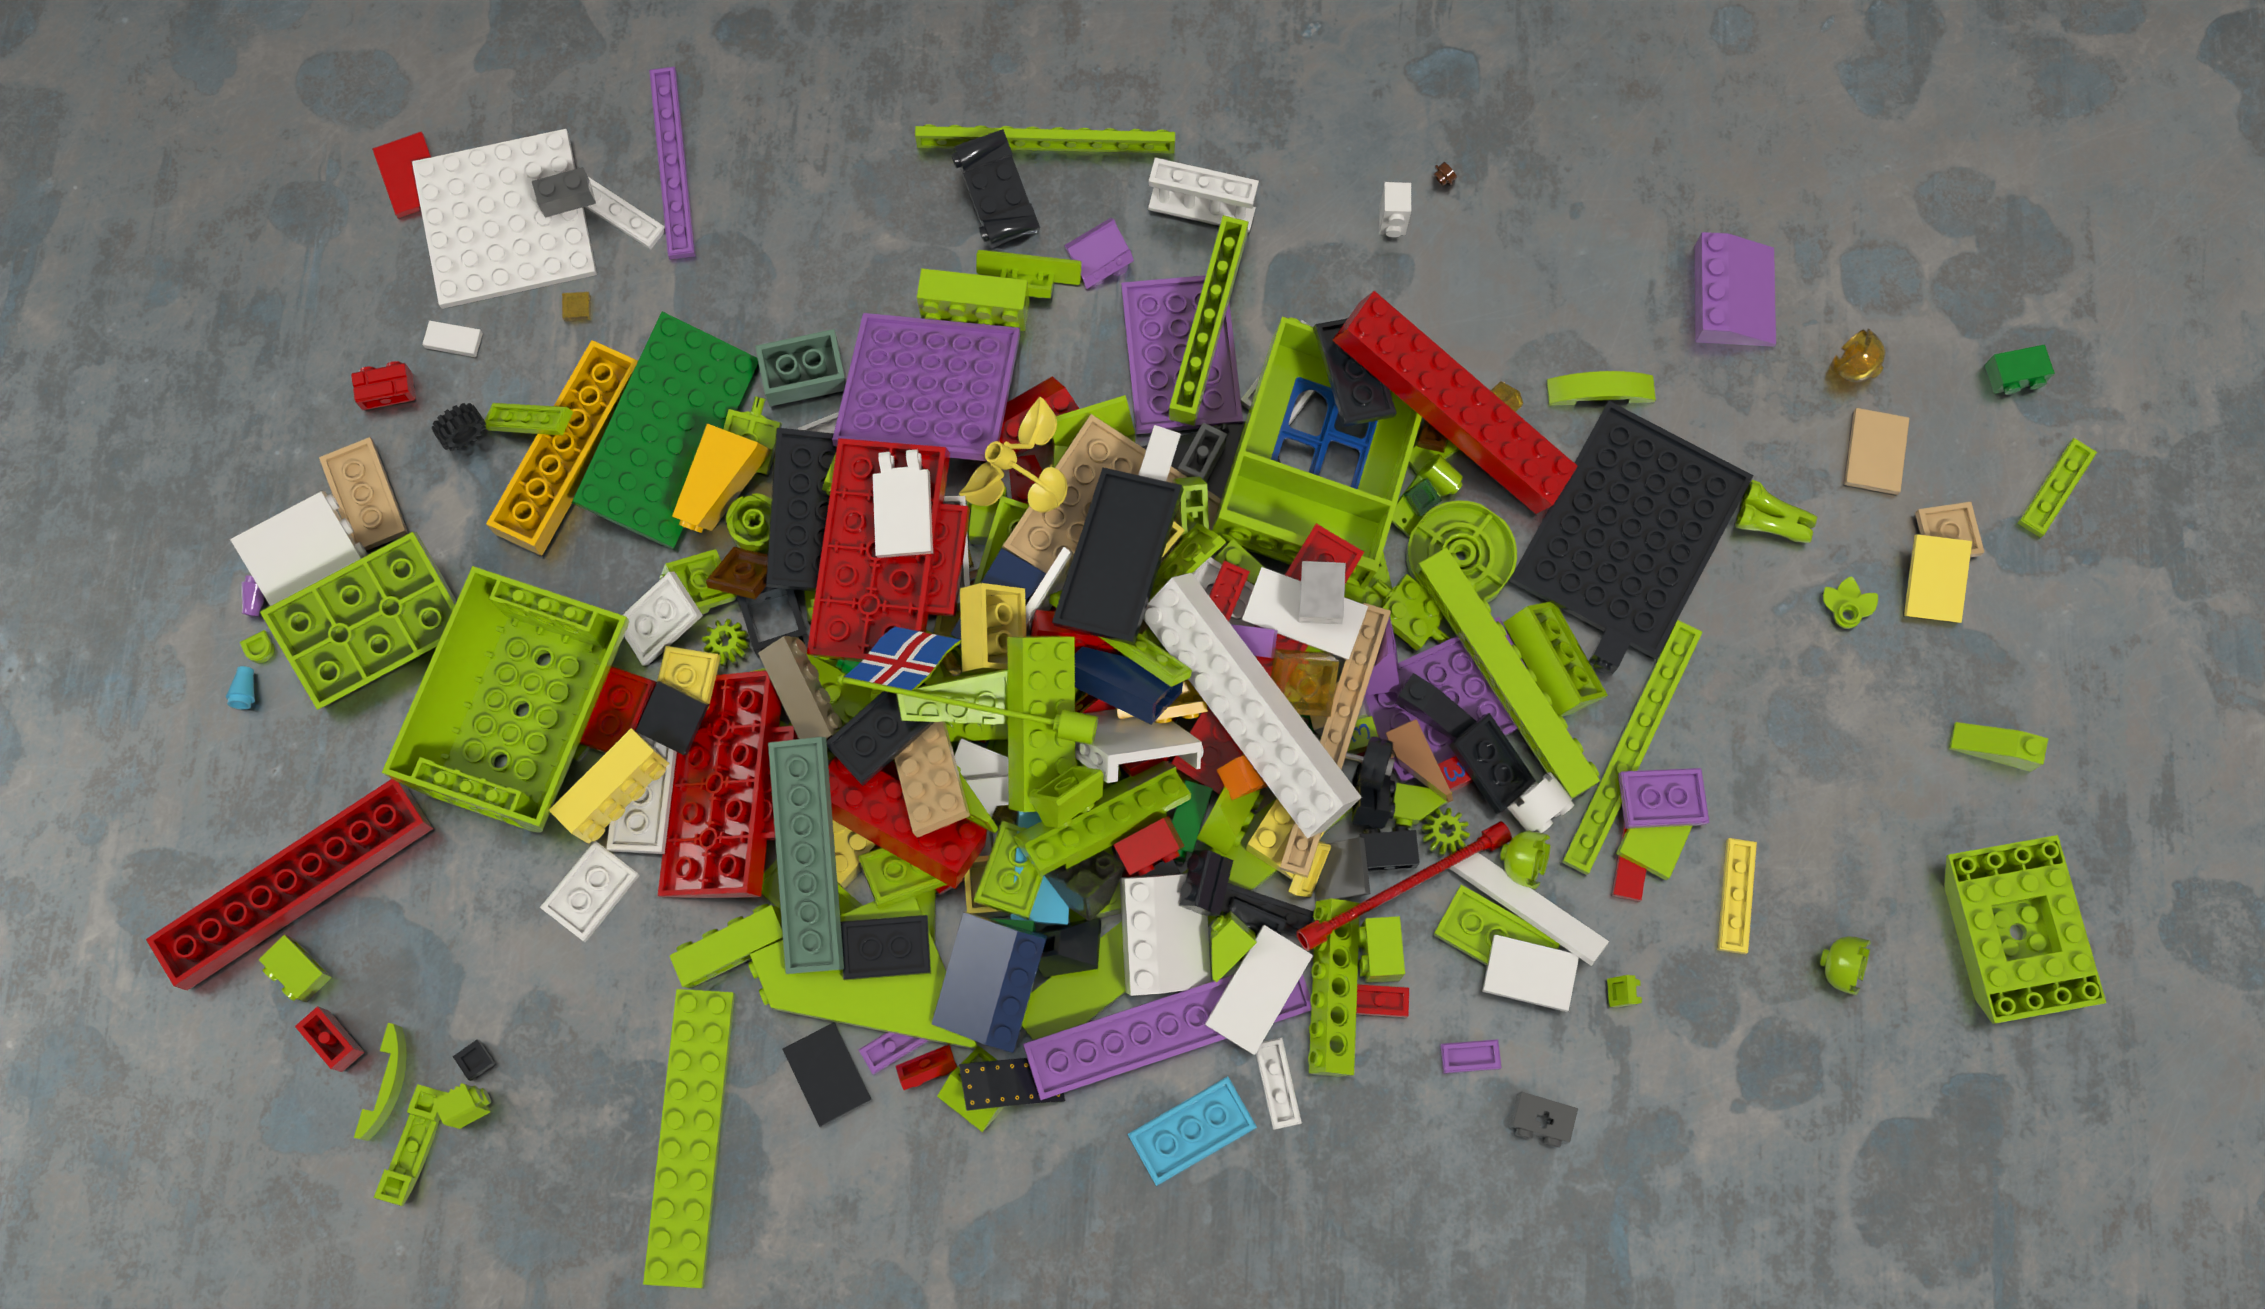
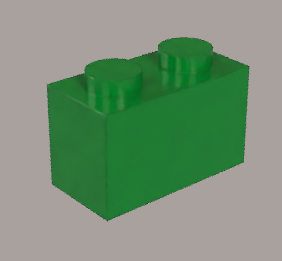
[1985,344,2055,395]

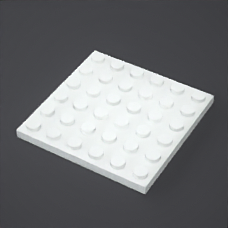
[412,129,597,309]

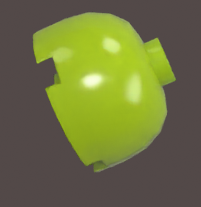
[1500,831,1551,889]
[1820,936,1871,996]

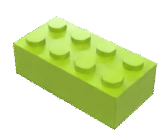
[917,268,1030,331]

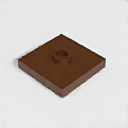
[706,547,768,600]

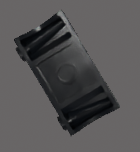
[951,129,1040,249]

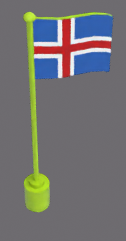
[837,627,1098,745]

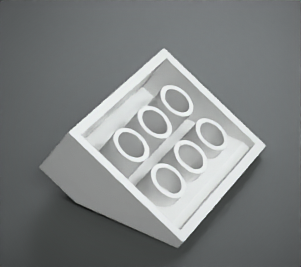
[1120,873,1211,996]

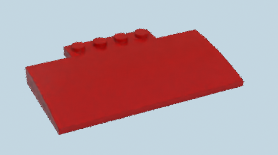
[807,438,970,662]
[658,670,799,898]

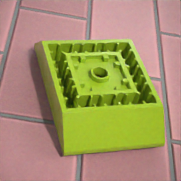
[1944,835,2107,1024]

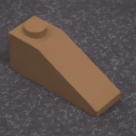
[1386,719,1453,803]

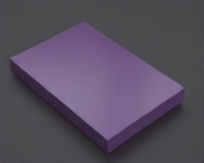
[1618,768,1710,829]

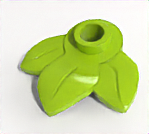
[1823,576,1878,629]

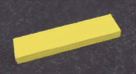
[1717,838,1757,954]

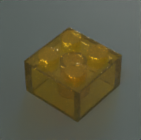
[1271,649,1339,717]

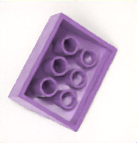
[1695,232,1776,347]

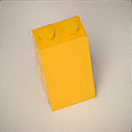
[672,424,771,533]

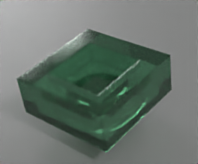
[1403,478,1442,517]

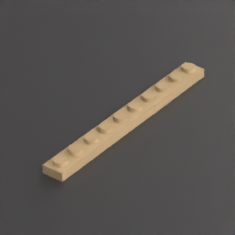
[1280,603,1391,878]

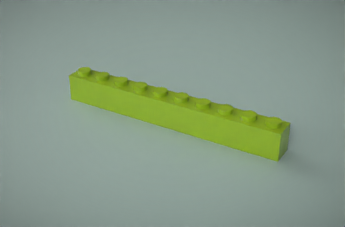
[1415,547,1600,799]

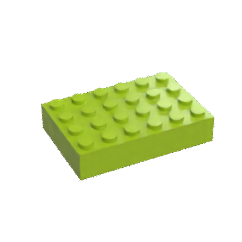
[260,532,457,710]

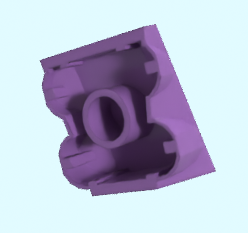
[1064,218,1134,289]

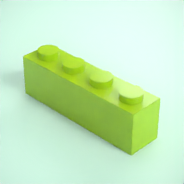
[669,904,783,988]

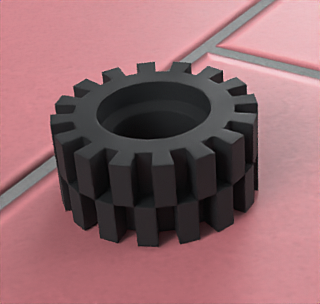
[432,403,486,451]

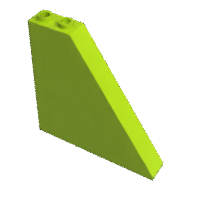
[748,896,978,1049]

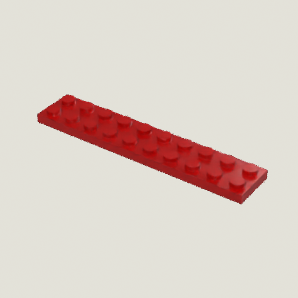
[1171,523,1364,794]

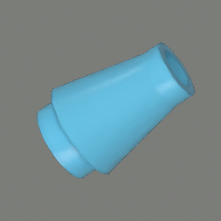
[226,666,255,710]

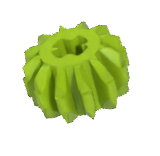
[702,618,750,666]
[1421,808,1470,856]

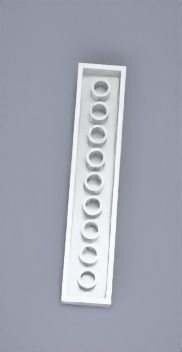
[1143,573,1362,839]

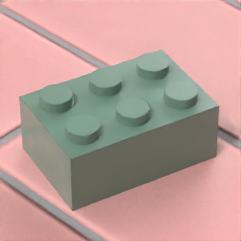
[755,329,846,406]

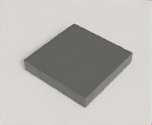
[1315,837,1371,901]

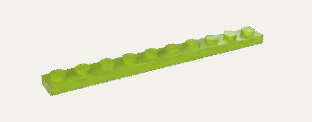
[915,124,1175,154]
[1561,620,1702,875]

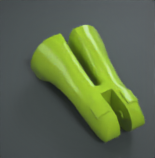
[1735,480,1818,543]

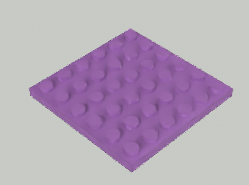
[832,313,1020,461]

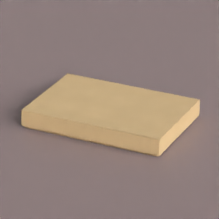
[1844,408,1910,495]

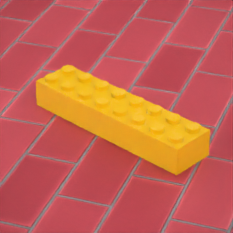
[486,340,638,556]

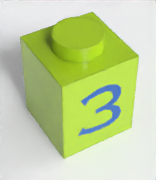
[1347,716,1378,755]

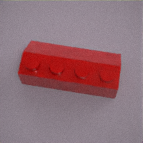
[981,376,1079,464]

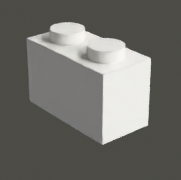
[1379,182,1411,237]

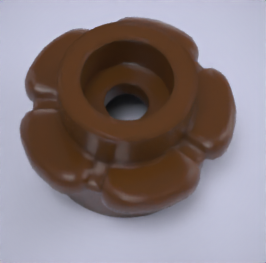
[1434,162,1457,186]

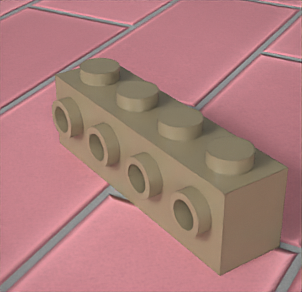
[758,636,842,741]

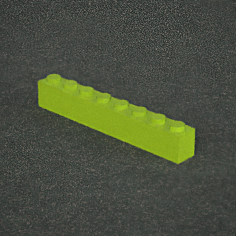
[1169,215,1249,426]

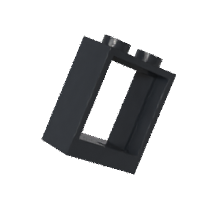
[737,587,809,658]

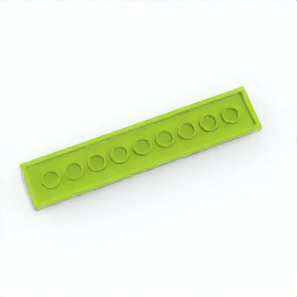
[643,989,735,1288]

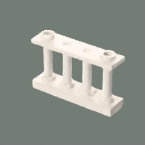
[1148,158,1259,233]

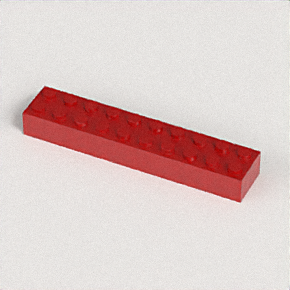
[1332,291,1578,514]
[146,779,433,991]

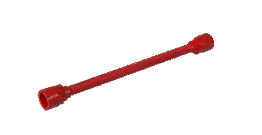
[1296,821,1512,951]

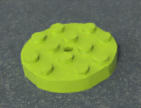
[1406,500,1517,603]

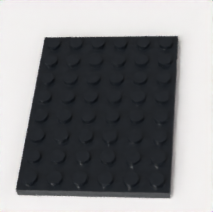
[1509,401,1754,659]

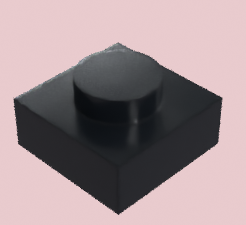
[452,1039,495,1081]

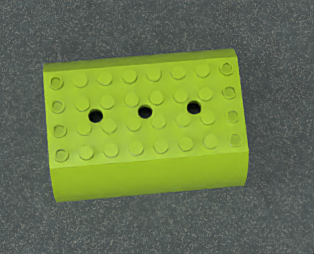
[381,566,629,832]

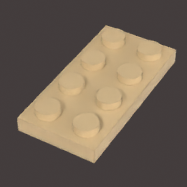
[319,437,408,551]
[894,721,970,838]

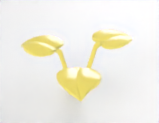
[959,397,1067,513]

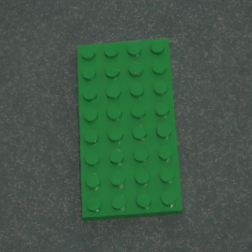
[572,311,758,550]

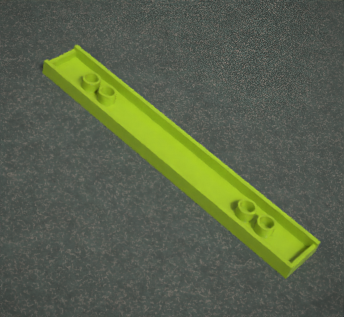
[1022,798,1352,1040]

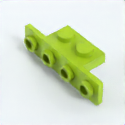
[976,250,1082,298]

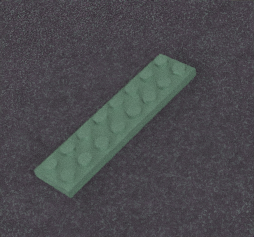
[768,737,844,974]

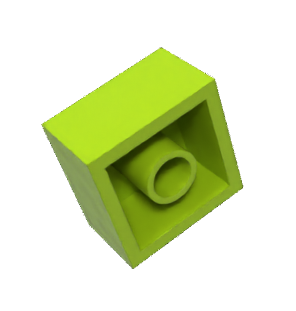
[1358,916,1405,984]

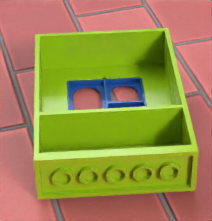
[1211,316,1422,590]

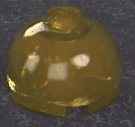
[1831,329,1886,383]

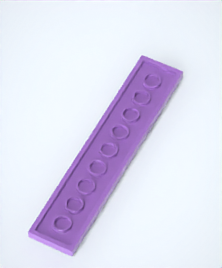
[1023,974,1311,1100]

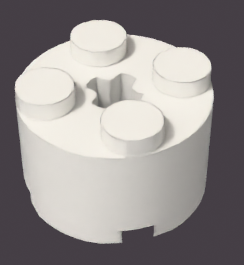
[1507,772,1574,834]

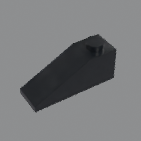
[1395,673,1476,741]

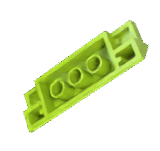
[1013,761,1191,877]

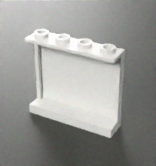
[230,491,368,606]
[1075,709,1203,783]

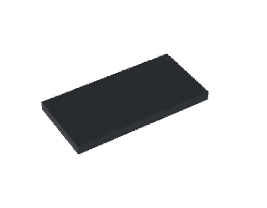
[1052,467,1184,645]

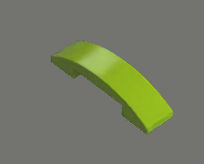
[1546,371,1656,406]
[354,1023,407,1141]
[373,1084,444,1207]

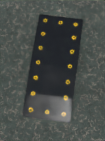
[959,1058,1065,1111]

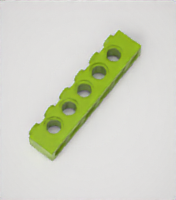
[1308,898,1360,1077]

